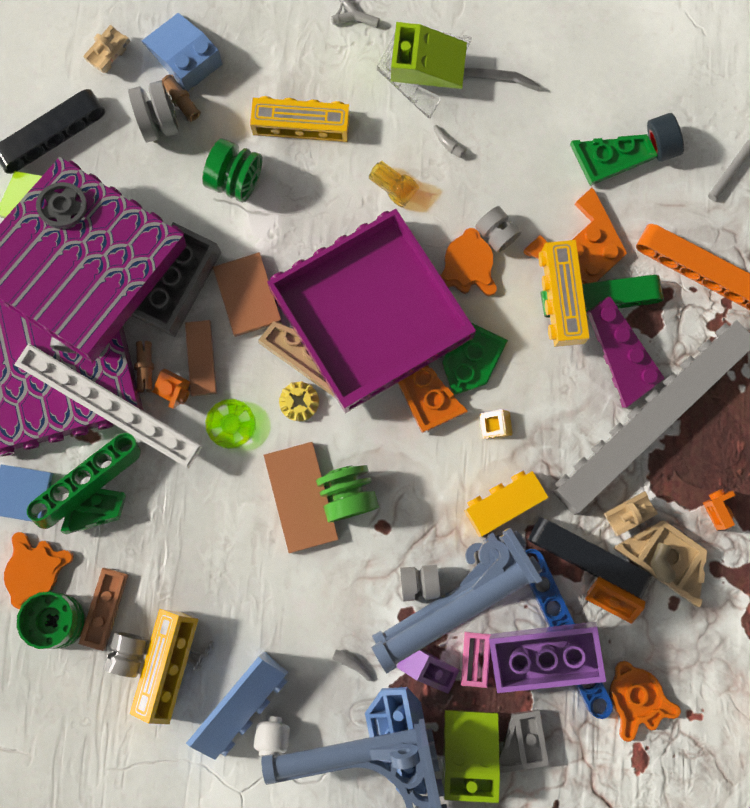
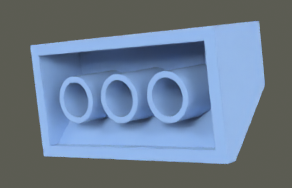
[186,652,288,760]

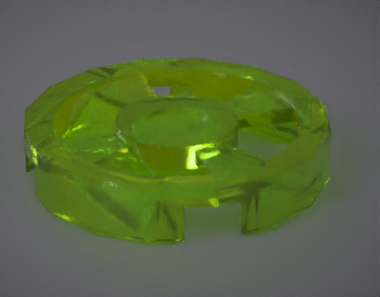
[205,399,256,449]

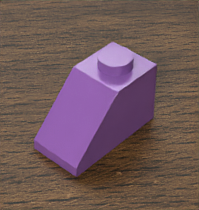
[397,649,460,693]

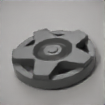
[36,182,87,229]

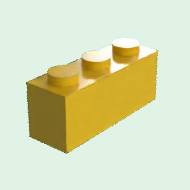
[464,470,549,537]

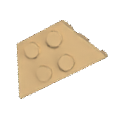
[613,520,707,607]

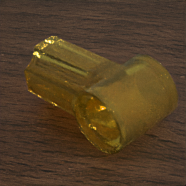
[369,160,419,207]

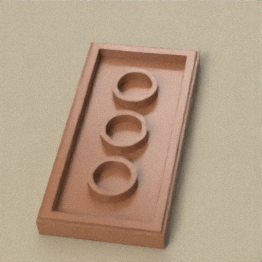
[264,442,339,553]

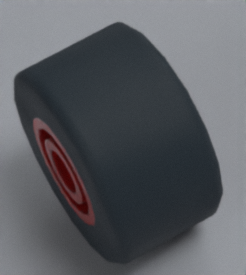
[647,113,684,162]

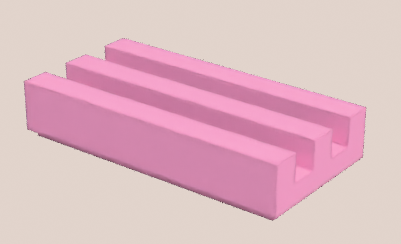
[460,631,491,688]

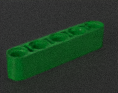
[540,275,664,318]
[27,433,141,529]

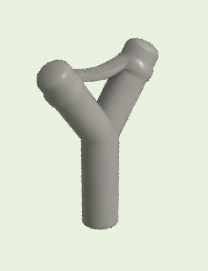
[331,0,380,28]

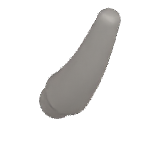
[433,125,465,158]
[332,649,372,681]

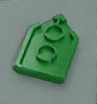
[442,323,508,395]

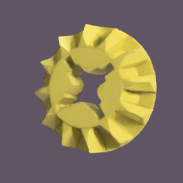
[279,381,319,421]

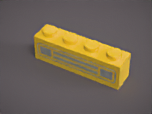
[250,96,350,142]
[539,240,589,347]
[130,609,199,725]

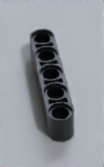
[0,89,105,174]
[528,517,652,599]

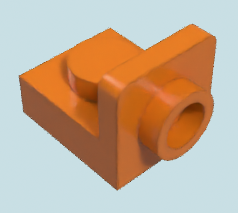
[152,368,191,409]
[703,489,736,530]

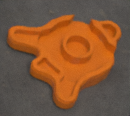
[440,228,497,296]
[4,532,74,609]
[609,661,681,742]

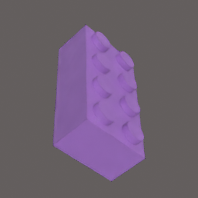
[489,622,606,693]

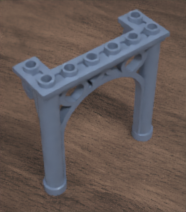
[371,528,542,674]
[261,719,447,808]

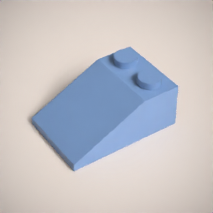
[142,13,223,91]

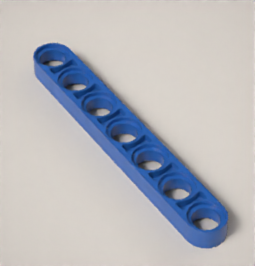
[525,549,613,719]

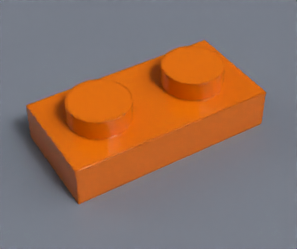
[585,577,646,624]

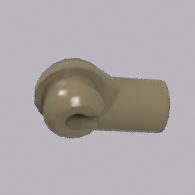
[651,542,676,583]

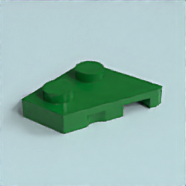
[61,489,126,534]

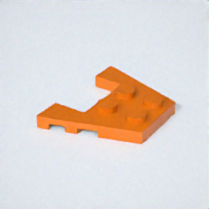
[523,187,627,284]

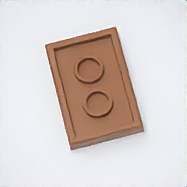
[213,252,282,337]

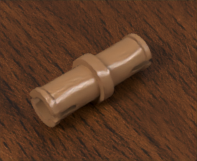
[162,74,201,122]
[134,341,155,393]

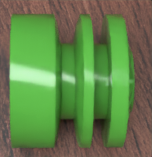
[316,465,380,523]

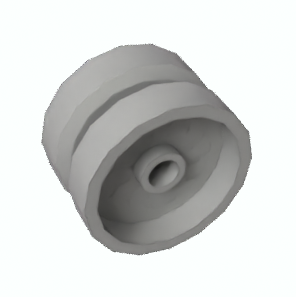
[128,80,179,143]

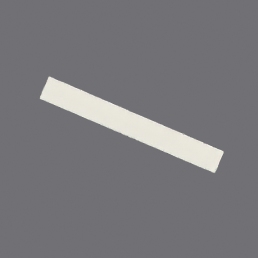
[14,343,202,468]

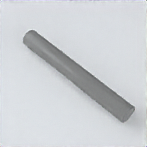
[708,140,750,201]

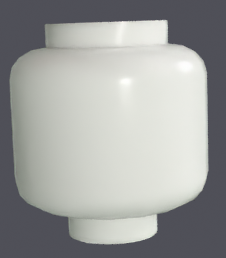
[253,716,290,756]

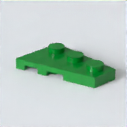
[570,134,657,186]

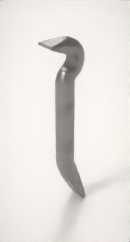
[463,67,540,91]

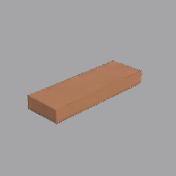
[185,320,217,397]
[78,568,129,651]

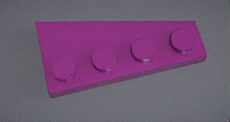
[587,297,665,408]

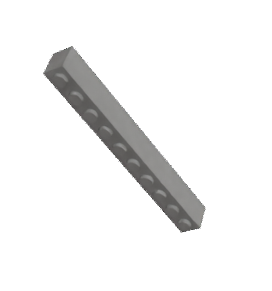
[553,320,750,514]

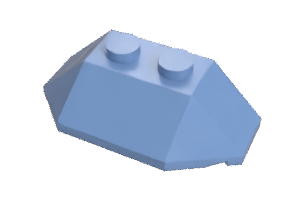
[365,687,427,794]

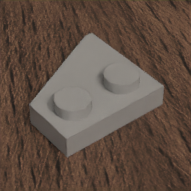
[499,709,549,773]

